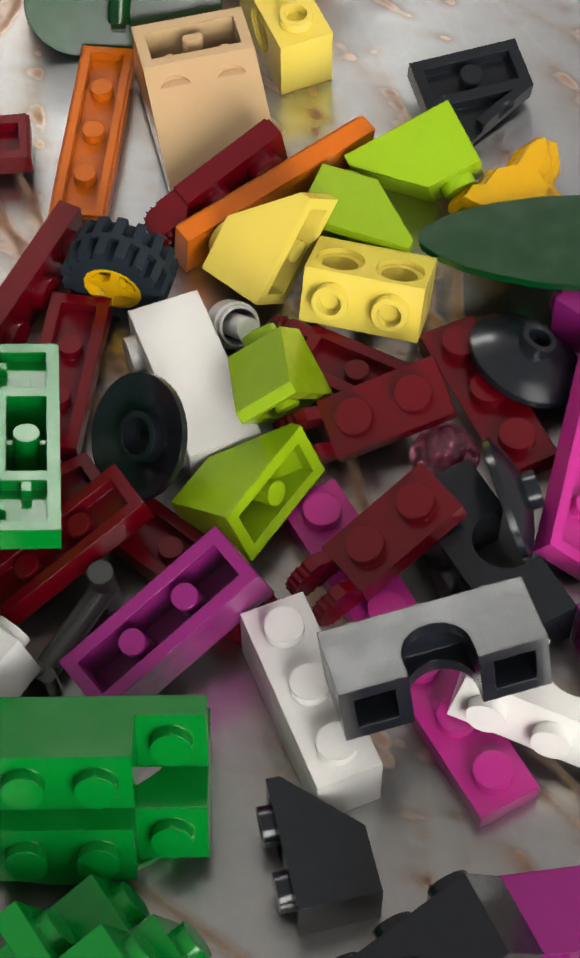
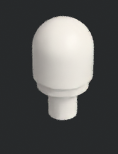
[208,299,260,350]

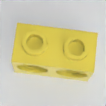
[299,236,438,343]

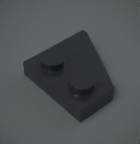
[407,38,534,144]

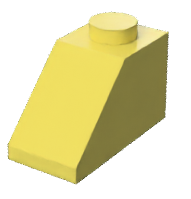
[202,192,338,305]

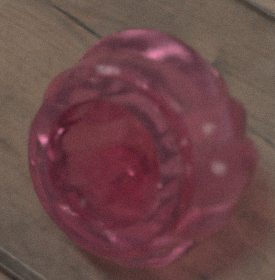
[409,422,481,475]

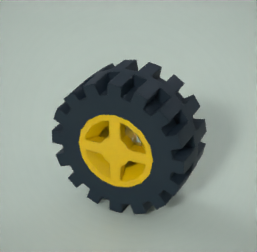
[61,216,178,322]

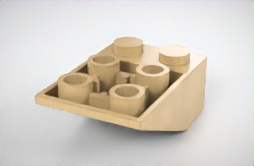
[131,6,272,192]

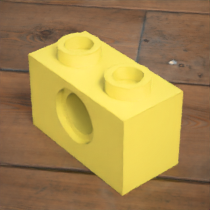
[239,0,333,95]

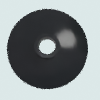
[468,312,578,409]
[91,372,188,501]
[481,437,546,562]

